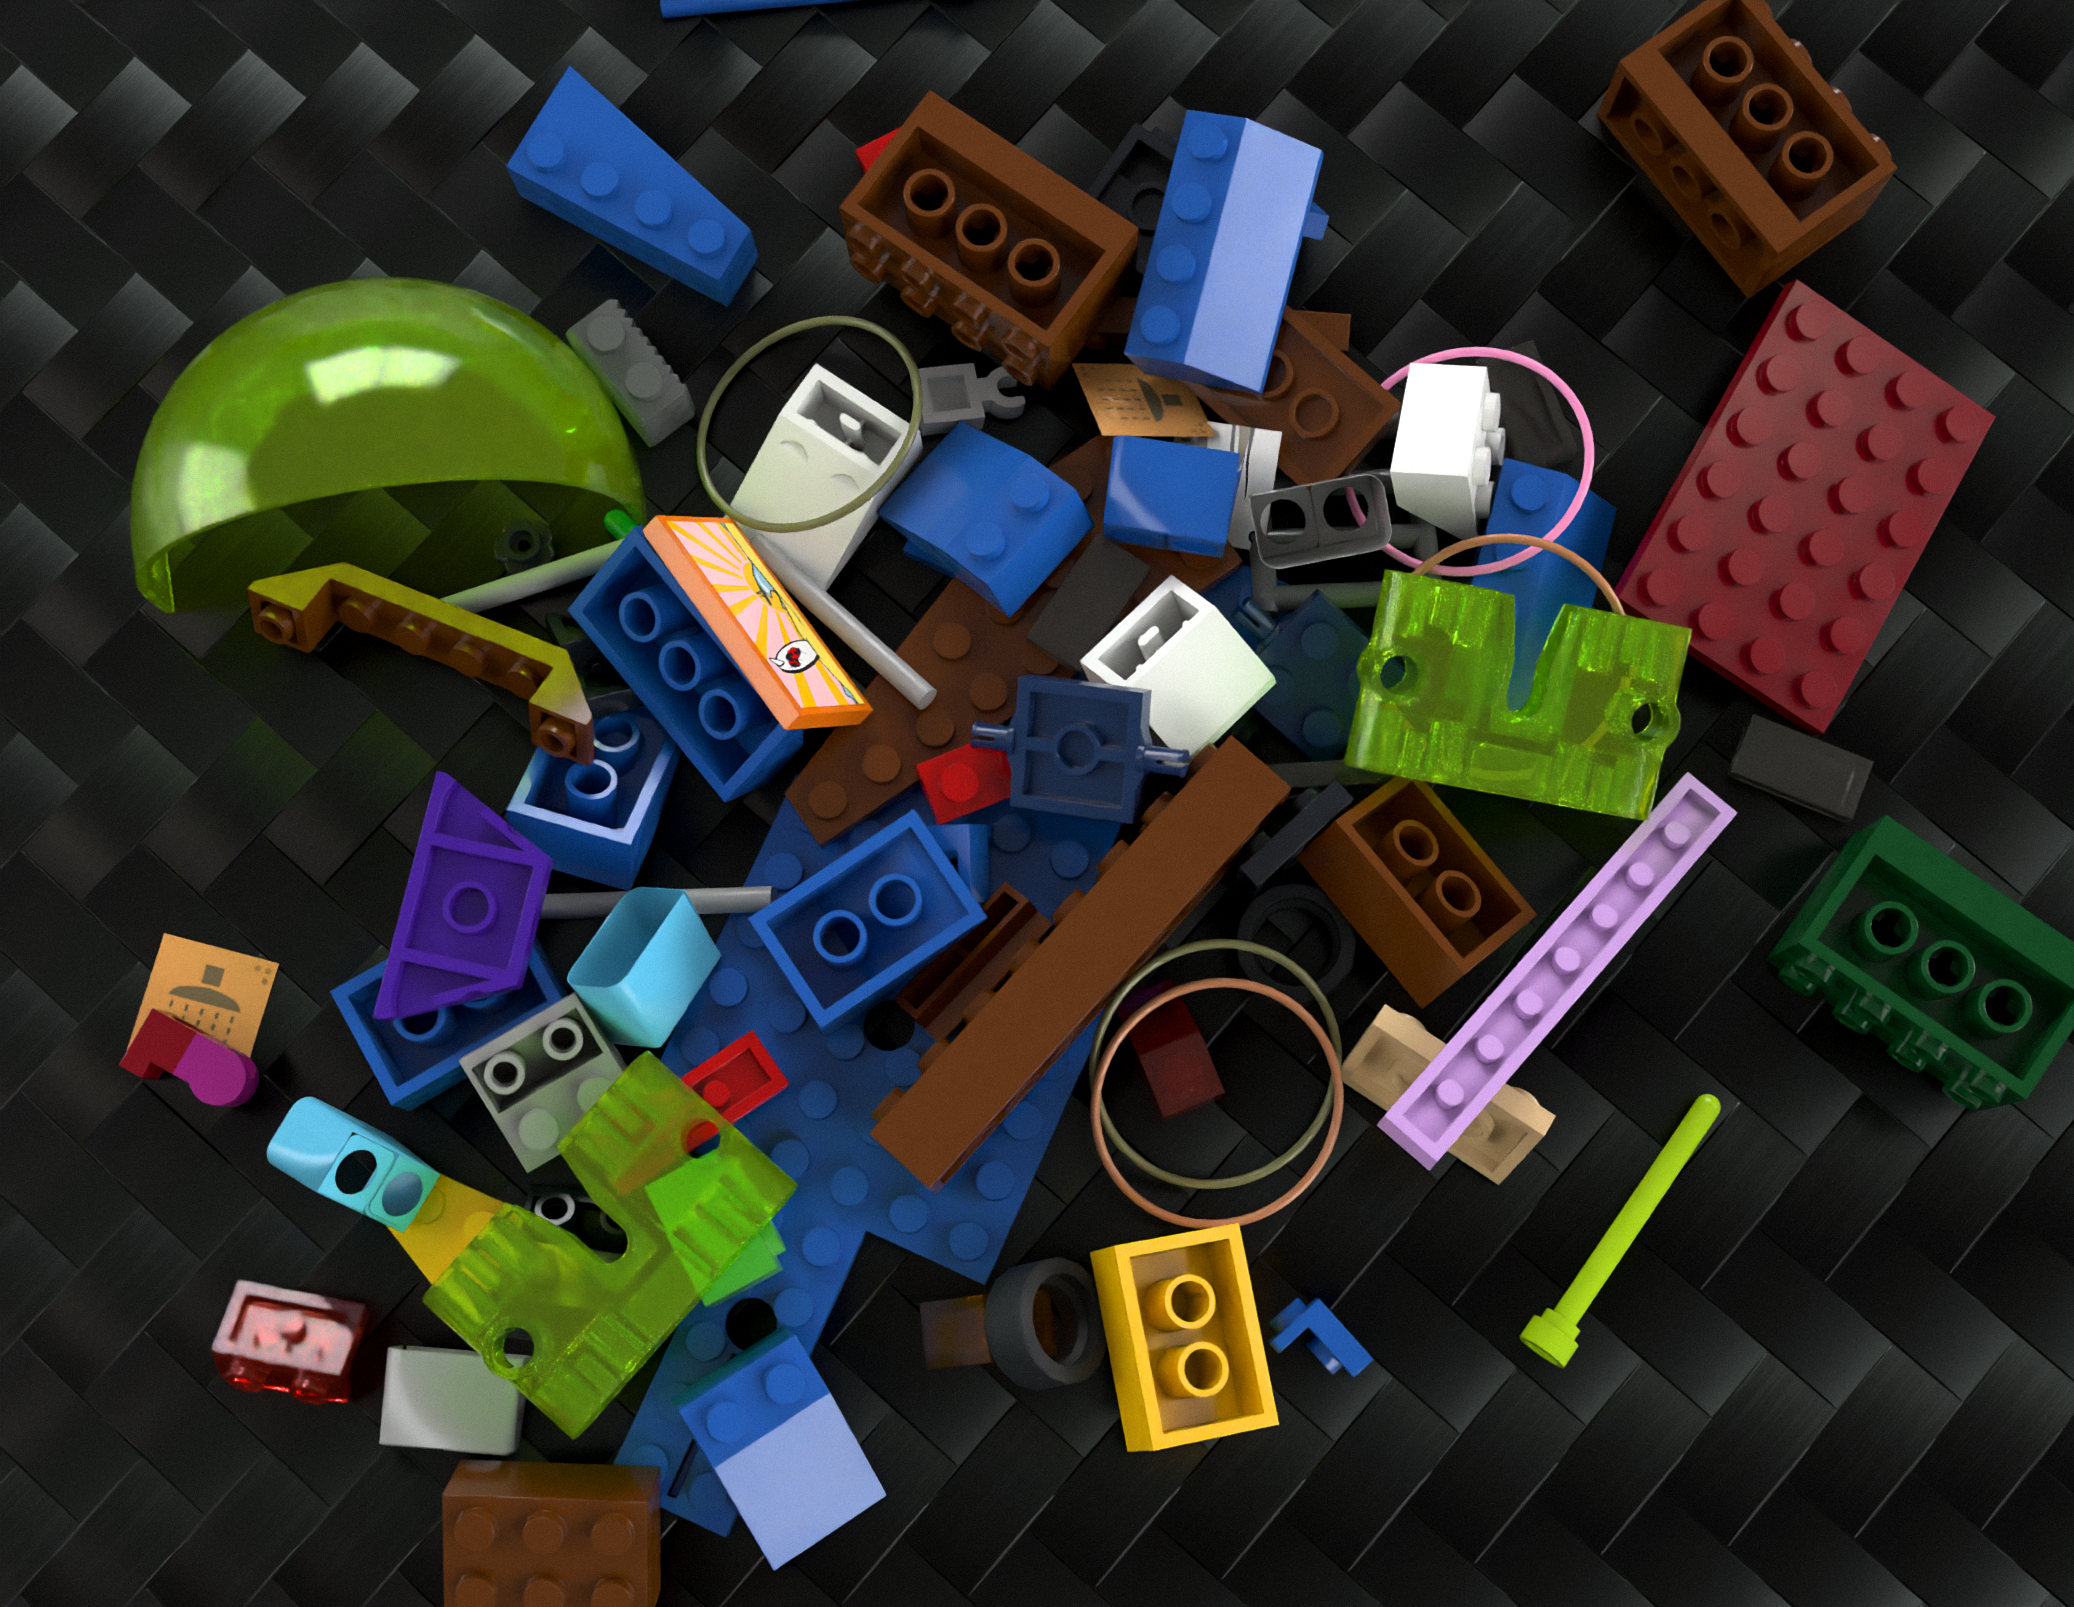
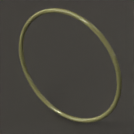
[696,316,923,533]
[1089,939,1342,1189]

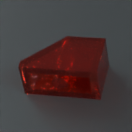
[1115,979,1225,1123]

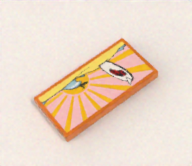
[642,515,873,730]

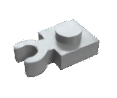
[911,363,1026,436]

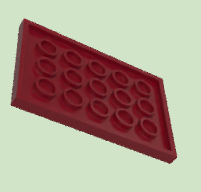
[1614,279,1996,735]

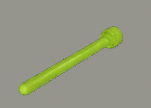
[1519,1094,1721,1368]

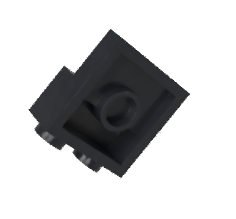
[1086,122,1179,281]

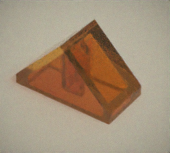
[919,1289,1057,1369]

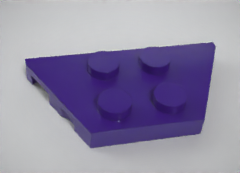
[372,771,554,1023]

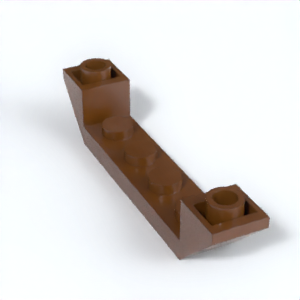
[247,562,595,766]

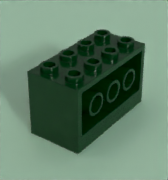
[1767,815,2074,1111]

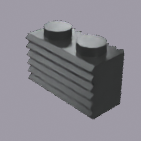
[565,299,696,448]

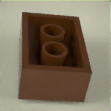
[1296,765,1537,1009]
[442,1459,661,1607]

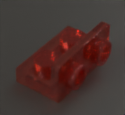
[211,1280,368,1405]

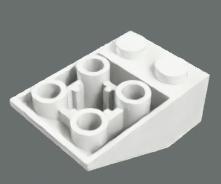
[723,363,924,591]

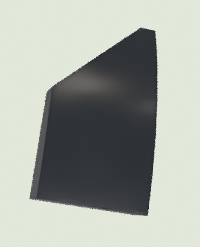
[545,613,644,719]

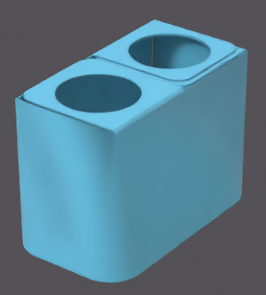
[567,887,722,1048]
[267,1097,440,1233]

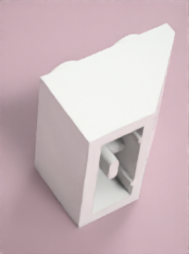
[1390,363,1505,540]
[1080,575,1276,764]

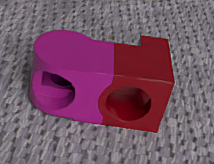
[119,1008,259,1107]

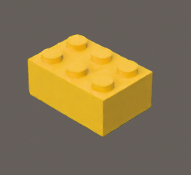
[1090,1223,1279,1452]

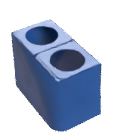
[1103,435,1245,558]

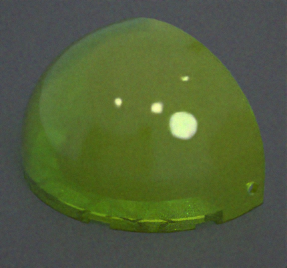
[130,277,648,614]

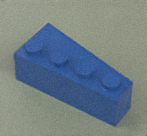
[506,65,759,307]

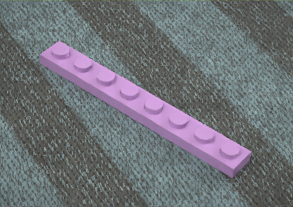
[1377,772,1737,1171]

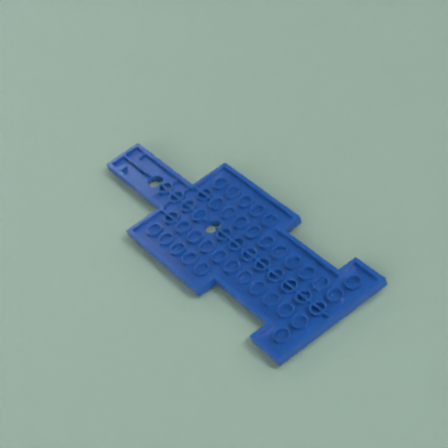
[613,540,1290,1537]

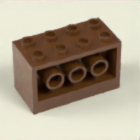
[1597,0,1898,299]
[839,90,1139,392]

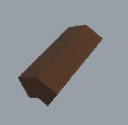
[893,881,1053,1042]

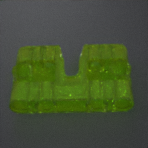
[1344,569,1693,820]
[422,1051,799,1440]

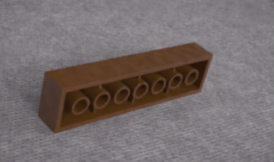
[869,735,1292,1195]

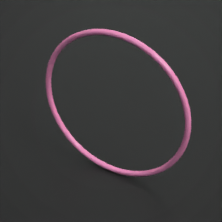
[1344,347,1594,577]

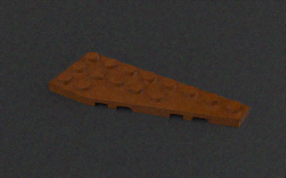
[784,433,1243,850]

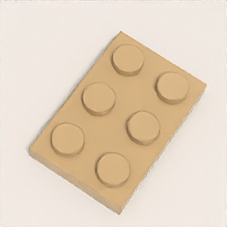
[1341,1004,1556,1185]

